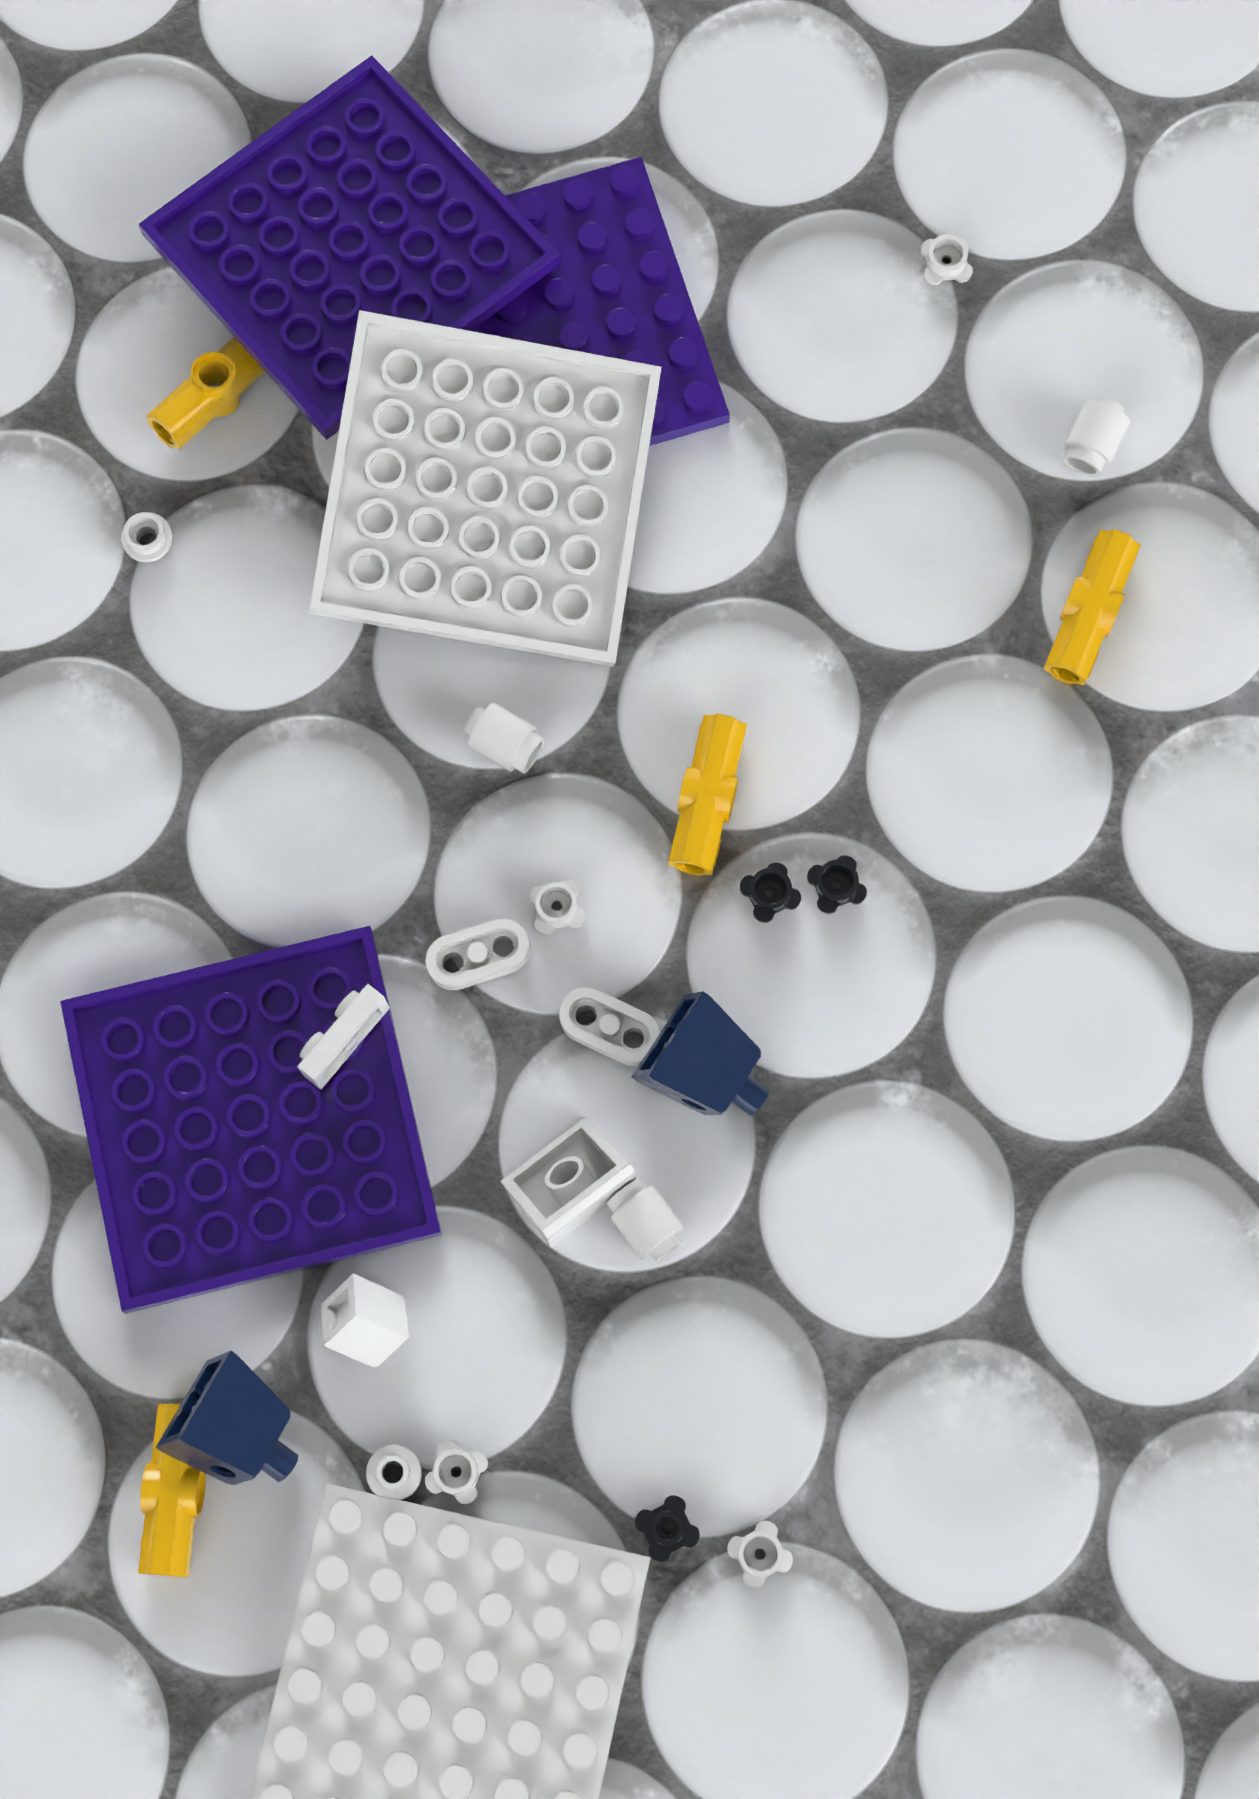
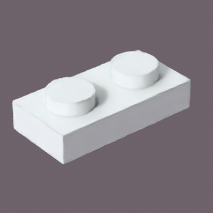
[297,983,390,1090]

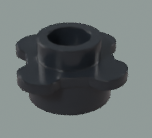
[807,855,867,914]
[740,862,801,923]
[635,1495,700,1562]

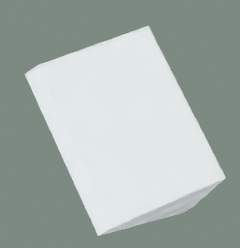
[500,1117,636,1248]

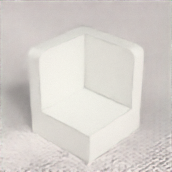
[320,1273,409,1367]

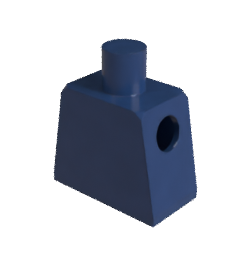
[631,991,769,1116]
[156,1351,299,1485]

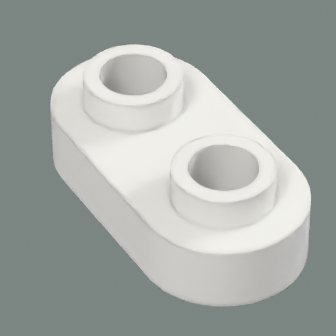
[425,918,530,990]
[559,987,660,1066]

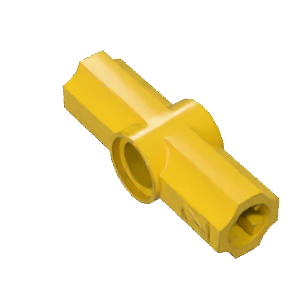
[147,337,265,450]
[1043,529,1141,685]
[668,713,747,876]
[138,1404,206,1577]

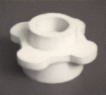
[920,234,973,285]
[528,878,585,935]
[425,1440,488,1504]
[727,1521,793,1588]

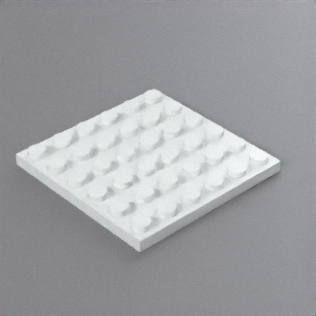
[309,310,662,667]
[249,1483,651,1799]

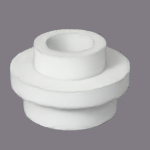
[121,512,173,562]
[366,1444,422,1500]

